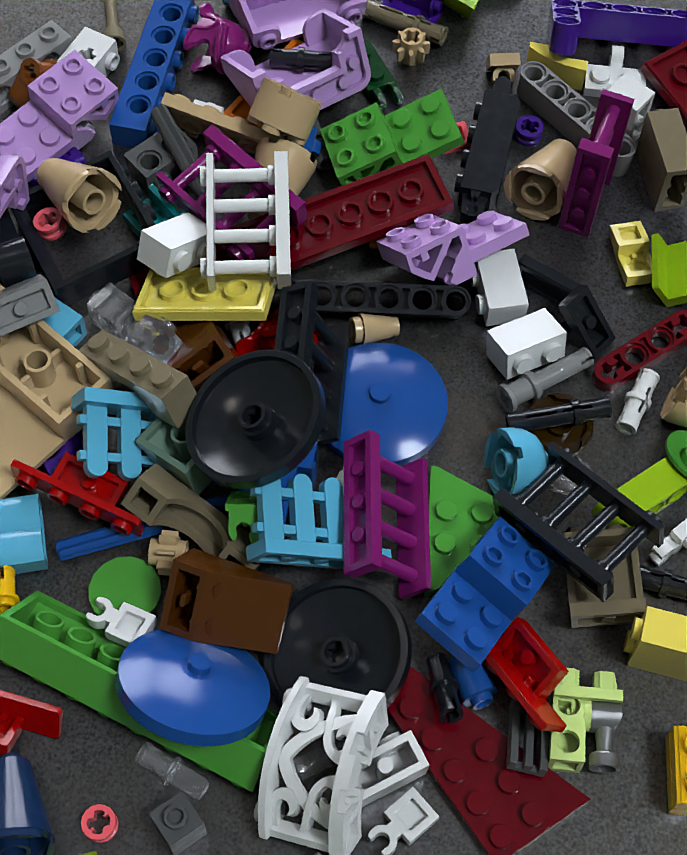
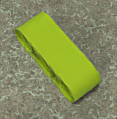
[591,457,687,529]

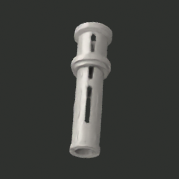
[496,347,594,413]

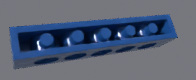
[109,0,199,148]

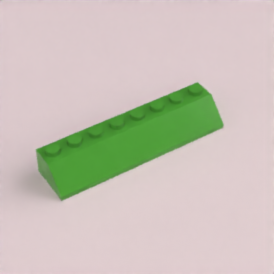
[0,590,279,792]

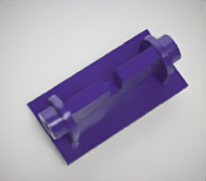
[381,0,446,24]

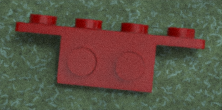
[10,452,144,537]
[484,617,569,732]
[0,690,63,755]

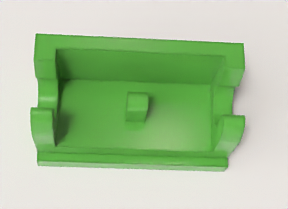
[225,491,259,544]

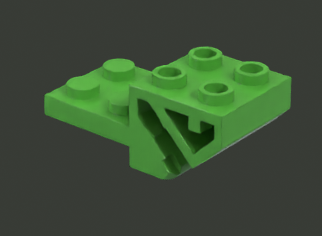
[320,88,465,186]

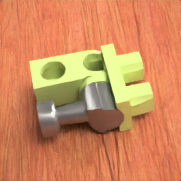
[548,668,623,774]

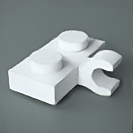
[583,45,646,97]

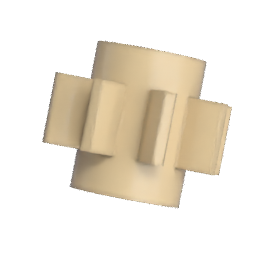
[392,28,430,66]
[148,530,189,576]

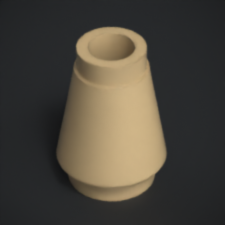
[349,313,400,345]

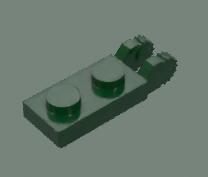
[362,39,404,111]

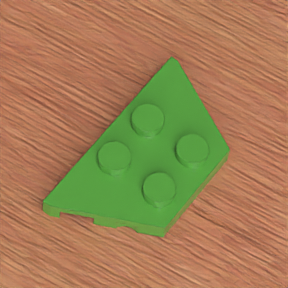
[424,466,499,597]

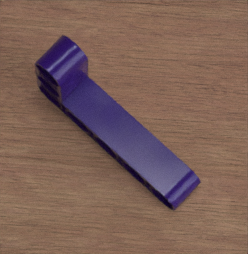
[547,0,687,55]

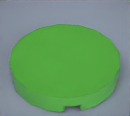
[88,556,162,616]

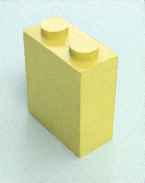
[623,606,687,682]

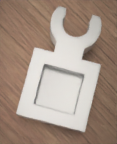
[648,518,687,567]
[86,597,158,648]
[367,787,439,855]

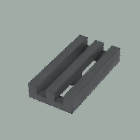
[506,699,549,777]

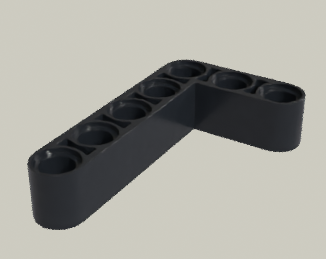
[0,208,37,288]

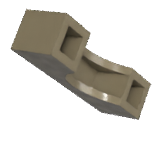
[79,329,197,429]
[121,463,261,570]

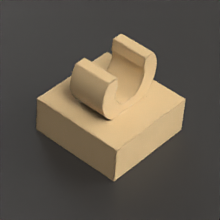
[486,53,520,84]

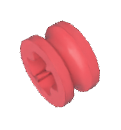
[33,207,67,241]
[81,804,119,843]

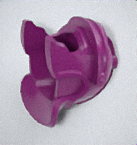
[183,2,251,75]

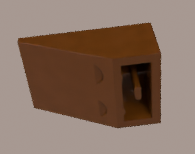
[145,321,239,393]
[159,548,294,654]

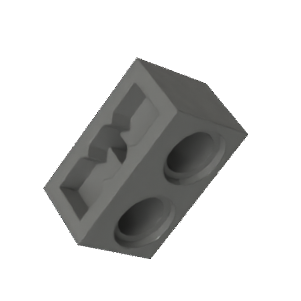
[123,127,198,196]

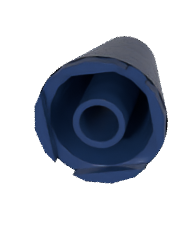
[0,753,55,855]

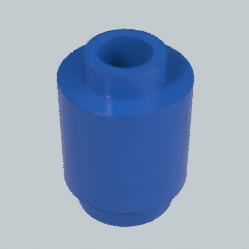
[449,657,498,710]

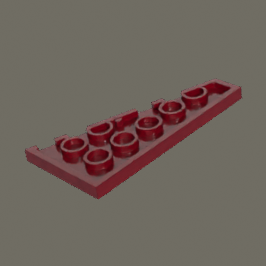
[387,666,591,855]

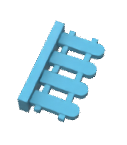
[72,387,157,481]
[246,474,392,570]

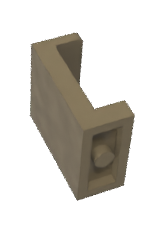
[563,524,647,628]

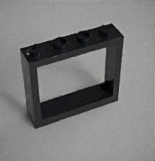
[10,150,157,307]

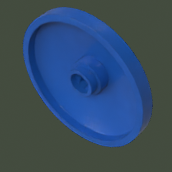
[325,343,448,466]
[115,629,270,747]

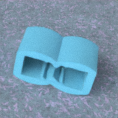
[0,494,48,574]

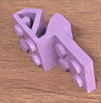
[0,49,119,182]
[376,211,529,286]

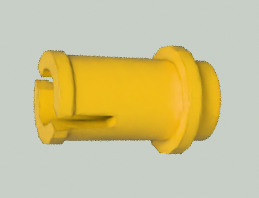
[0,565,20,614]

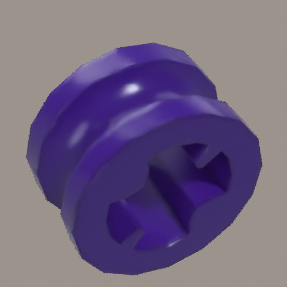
[514,115,544,147]

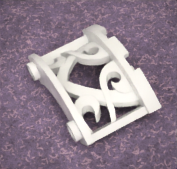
[254,676,389,855]

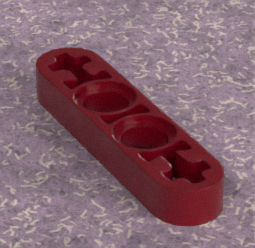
[591,310,687,392]

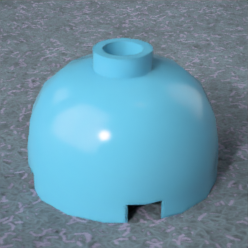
[484,427,549,496]

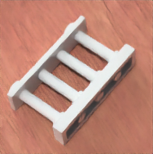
[200,151,291,291]

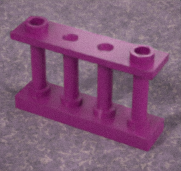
[558,89,635,238]
[156,124,307,260]
[344,430,431,600]

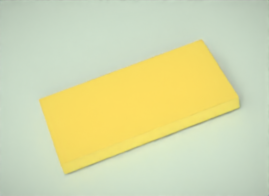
[132,267,277,321]

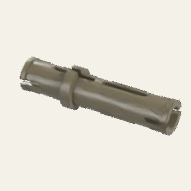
[362,0,448,46]

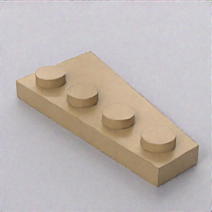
[161,92,285,155]

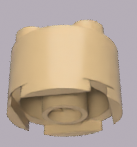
[247,77,323,146]

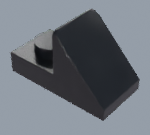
[558,285,616,359]

